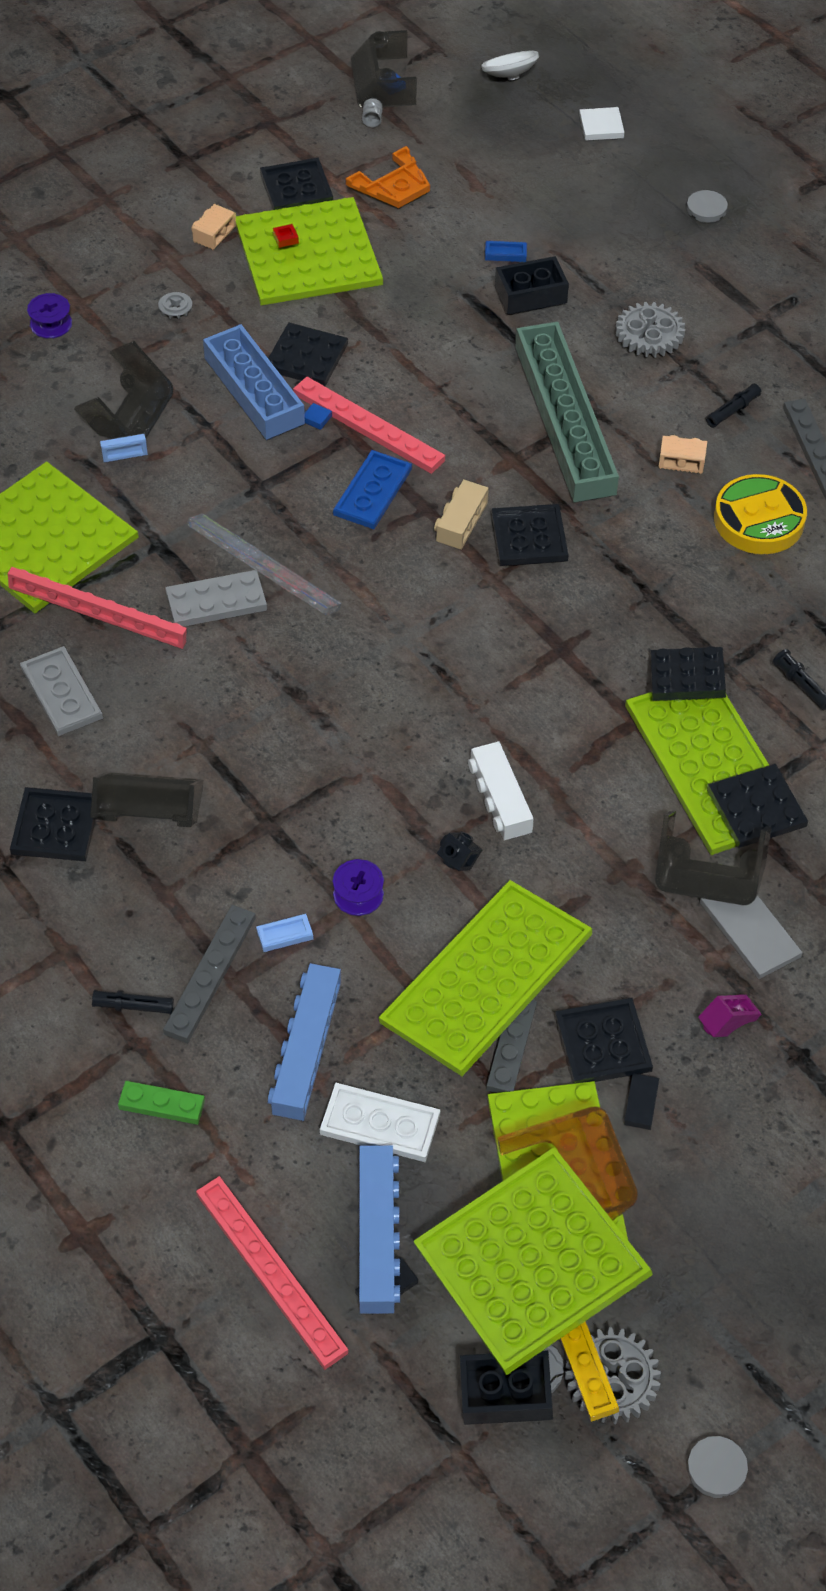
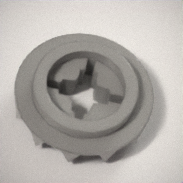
[158,292,192,319]

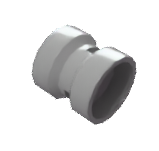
[362,99,383,127]

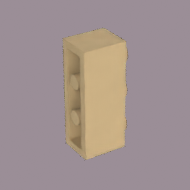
[434,479,489,550]

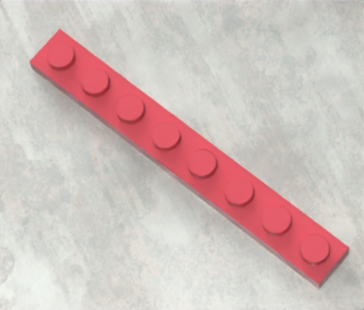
[293,377,445,474]
[8,567,187,649]
[196,1176,348,1370]

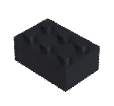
[495,256,569,315]
[460,1350,553,1425]

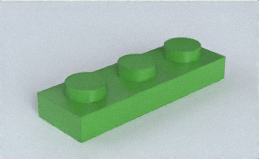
[118,1081,205,1125]

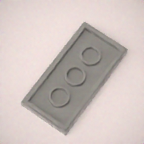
[20,646,103,736]
[700,877,803,979]

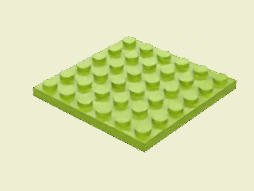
[236,197,383,305]
[0,461,139,613]
[413,1147,653,1375]

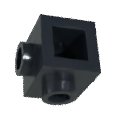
[436,831,483,871]

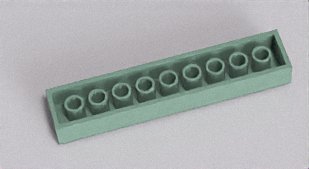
[515,322,619,502]

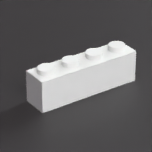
[468,742,533,840]

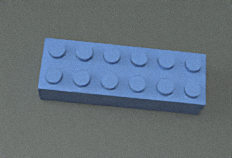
[203,324,305,440]

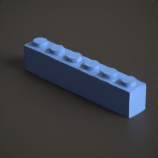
[268,963,341,1121]
[359,1145,400,1314]

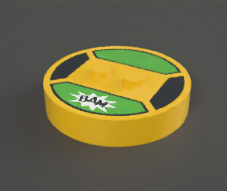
[714,474,807,554]

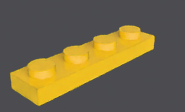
[560,1321,619,1422]

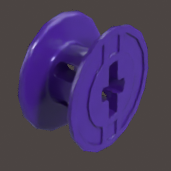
[27,293,72,338]
[333,859,384,916]

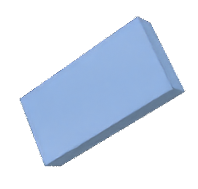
[100,434,148,462]
[256,914,313,952]

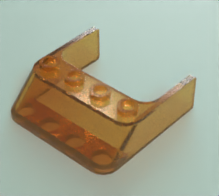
[497,1107,638,1221]

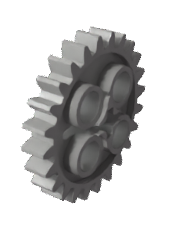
[616,302,685,358]
[565,1327,661,1424]

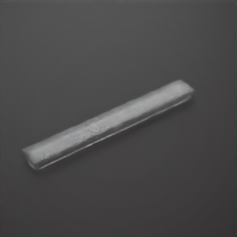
[187,514,342,615]

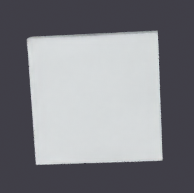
[579,107,625,141]

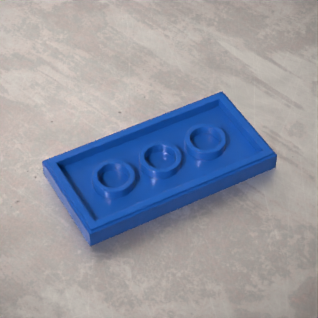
[333,450,412,529]

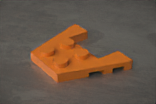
[346,146,430,208]

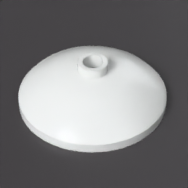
[481,51,539,80]

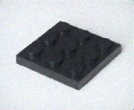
[260,158,333,210]
[268,322,348,386]
[491,504,569,566]
[651,646,726,701]
[707,764,808,848]
[10,787,100,862]
[555,998,653,1084]

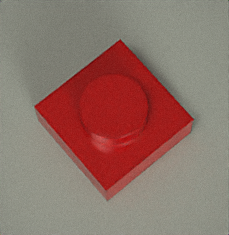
[273,224,299,248]

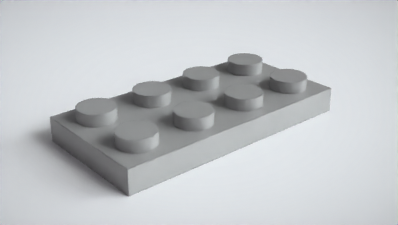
[165,570,267,627]

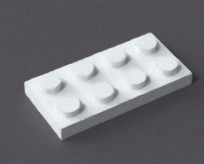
[320,1083,440,1162]

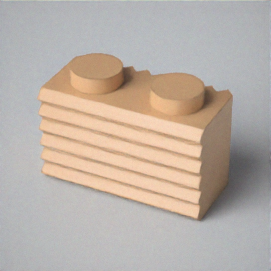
[192,204,236,250]
[659,435,707,474]

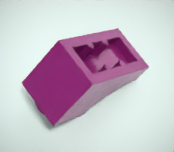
[698,995,762,1037]

